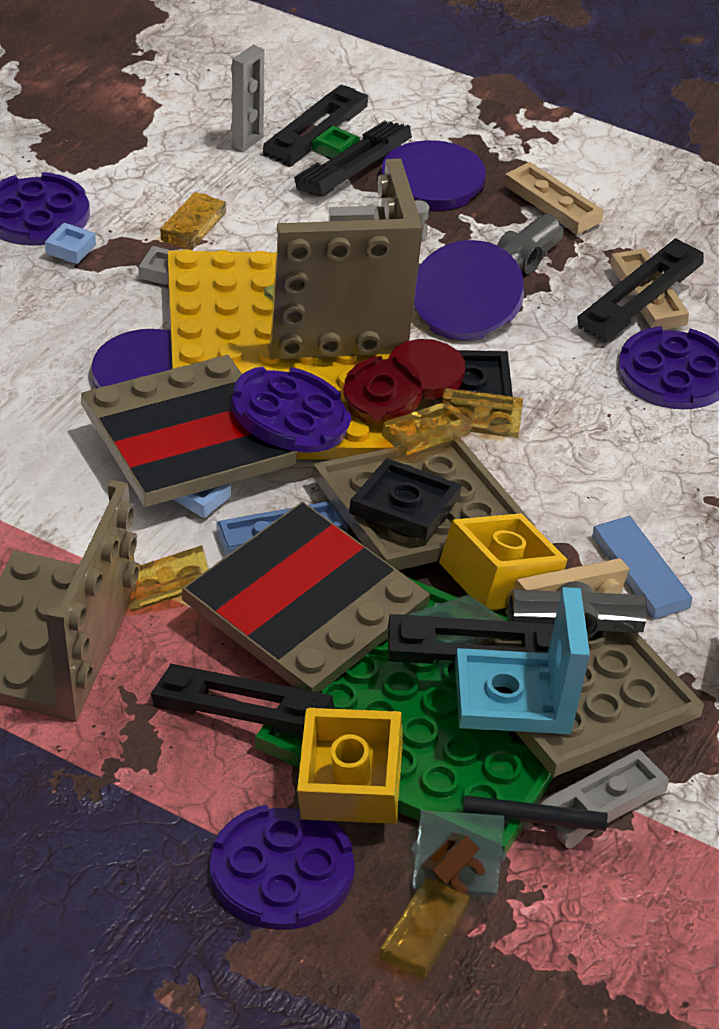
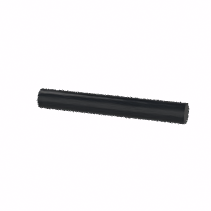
[463,795,608,832]

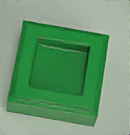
[312,125,360,159]

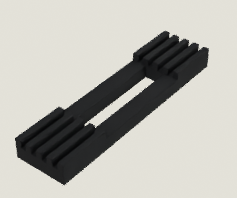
[263,84,368,167]
[294,120,412,197]
[577,238,704,343]
[388,614,554,664]
[151,664,335,737]

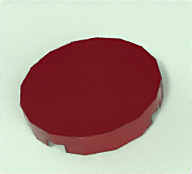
[388,339,465,400]
[343,356,423,425]

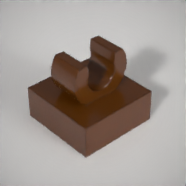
[420,832,486,894]

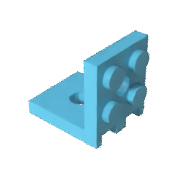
[455,587,590,734]

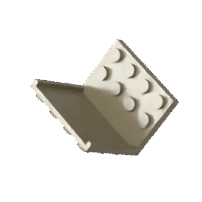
[268,158,423,360]
[0,479,140,722]

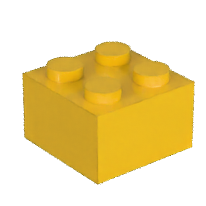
[439,513,568,611]
[297,708,403,824]

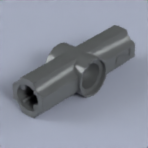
[497,213,564,275]
[507,581,647,638]

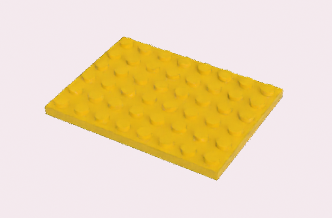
[167,249,417,460]

